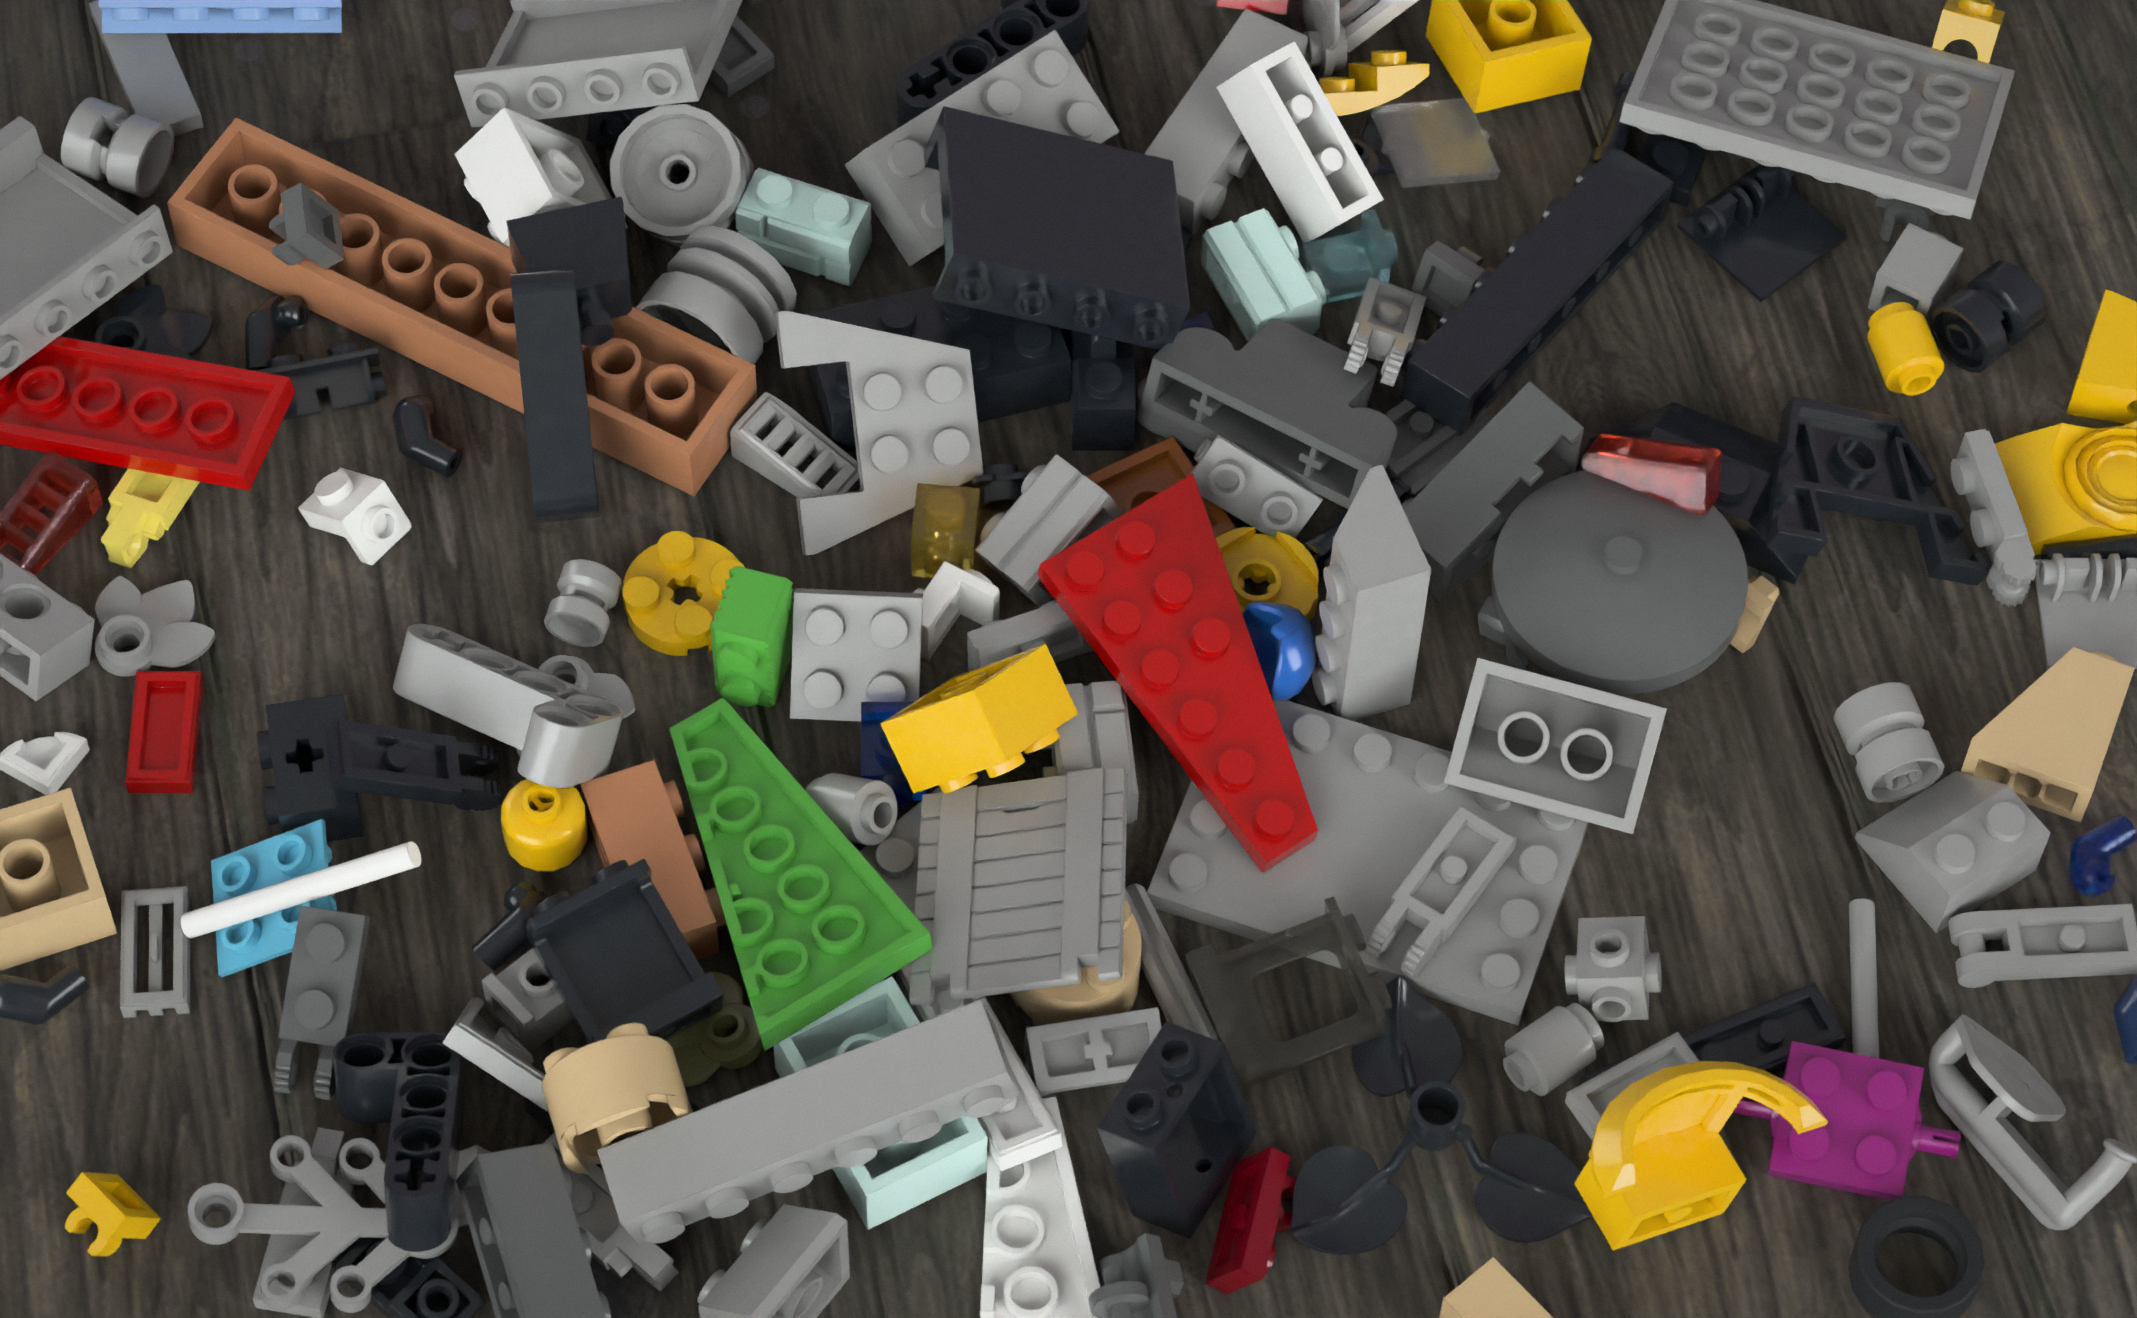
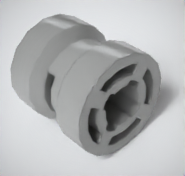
[544,559,623,647]

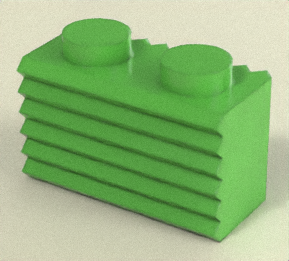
[710,566,794,708]

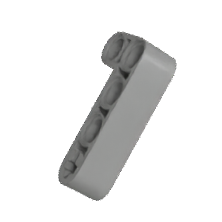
[393,624,624,788]

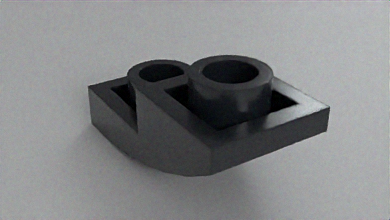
[335,1237,486,1318]

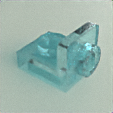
[1301,209,1398,303]

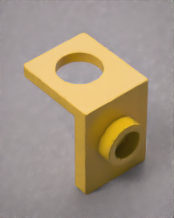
[1932,0,2005,63]

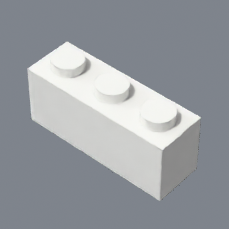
[1216,41,1384,244]

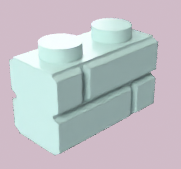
[735,168,872,286]
[1201,208,1326,342]

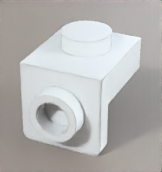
[298,467,411,565]
[913,561,1000,661]

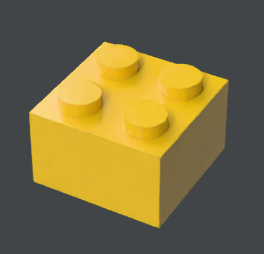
[1425,0,1592,114]
[880,644,1079,794]

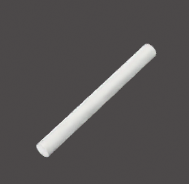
[181,841,421,939]

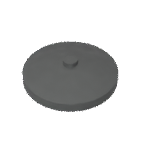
[1491,467,1748,694]

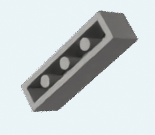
[1144,8,1311,236]

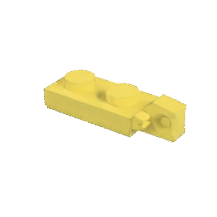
[101,469,199,568]

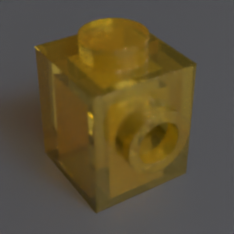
[911,483,980,578]

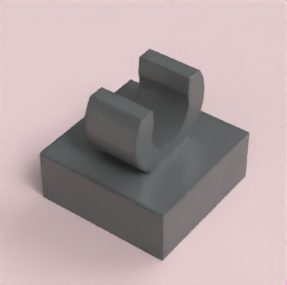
[269,183,345,269]
[1411,240,1485,317]

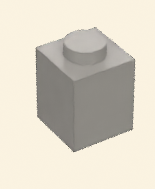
[1867,223,1964,324]

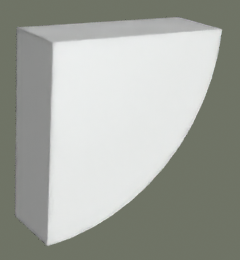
[0,732,90,795]

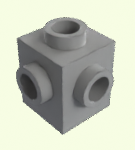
[1565,916,1661,1022]

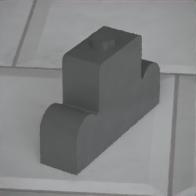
[1140,318,1397,509]

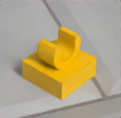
[65,1172,161,1257]

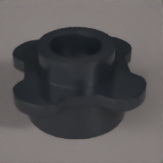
[969,464,1030,510]

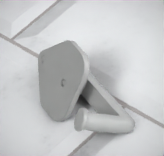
[1928,1014,2137,1231]

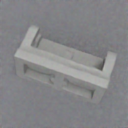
[1023,1007,1162,1097]

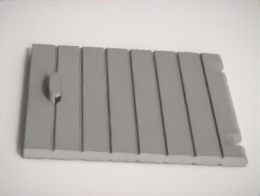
[909,766,1128,1006]

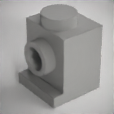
[482,948,573,1053]

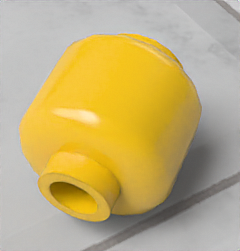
[501,779,588,872]

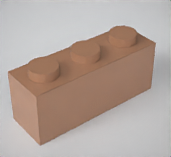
[580,760,726,960]

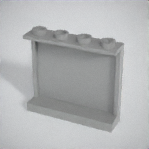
[454,0,742,128]
[0,116,173,380]

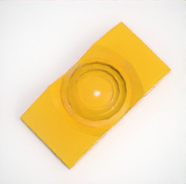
[1995,421,2137,555]

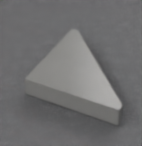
[443,997,548,1111]

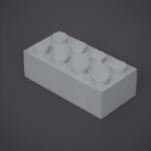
[845,30,1120,267]

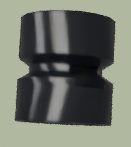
[1929,261,2047,373]

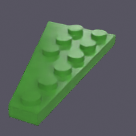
[669,697,933,1051]

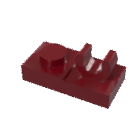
[1205,1146,1297,1294]

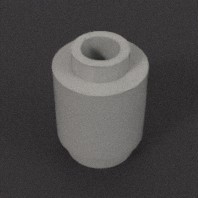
[805,773,898,846]
[1503,1003,1604,1096]

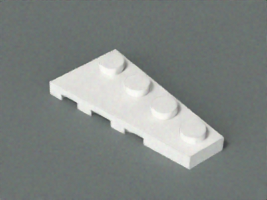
[980,1096,1100,1318]

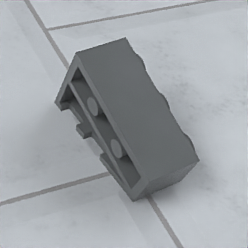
[1401,381,1584,601]

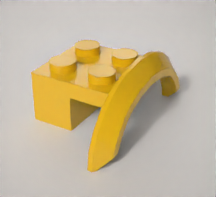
[1574,1061,1828,1251]

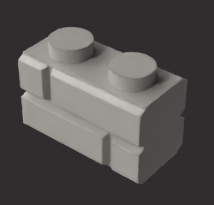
[975,455,1124,607]
[1040,680,1139,824]

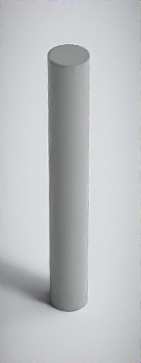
[1849,898,1879,1058]

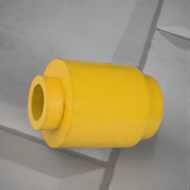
[1867,302,1944,396]

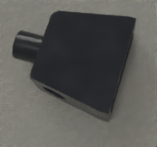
[506,197,632,346]

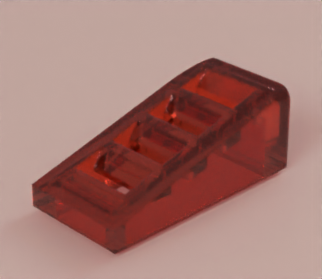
[1582,433,1722,516]
[0,451,103,575]

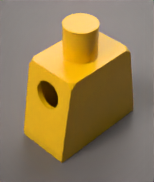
[2066,289,2137,424]

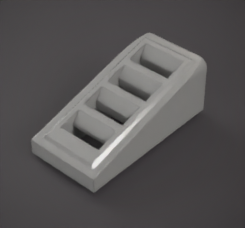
[730,392,860,498]

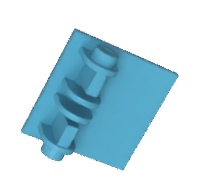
[211,819,337,977]

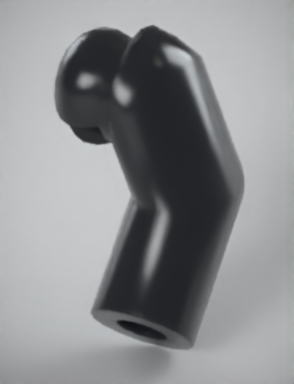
[245,295,308,371]

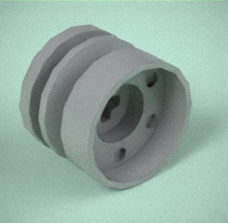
[635,225,797,364]

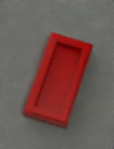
[125,671,204,793]

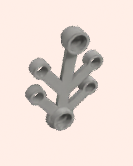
[188,1135,459,1313]

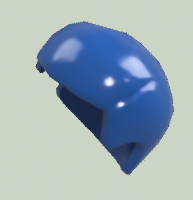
[1242,601,1317,701]

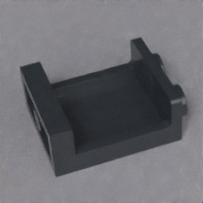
[527,859,724,1045]

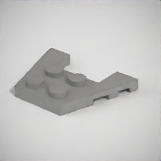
[775,311,984,555]

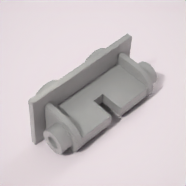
[1190,434,1323,538]

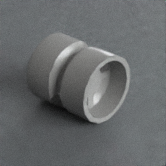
[61,97,174,198]
[1833,682,1945,803]

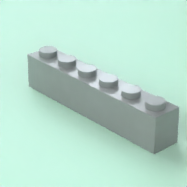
[597,999,1020,1244]

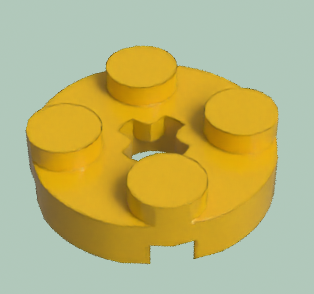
[1216,527,1319,621]
[622,531,745,656]

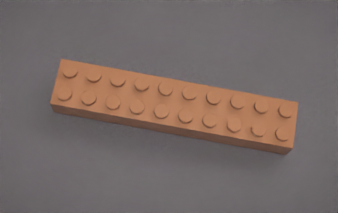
[167,118,758,496]

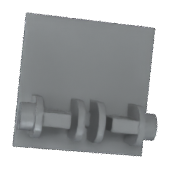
[2034,553,2137,670]

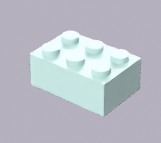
[774,976,988,1230]

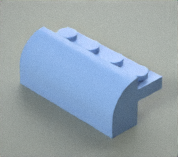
[99,0,342,33]

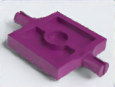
[1732,1041,1961,1200]

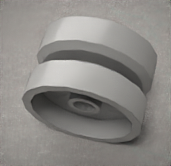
[610,104,754,247]

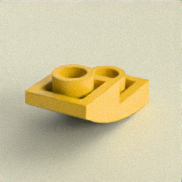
[1319,50,1429,116]

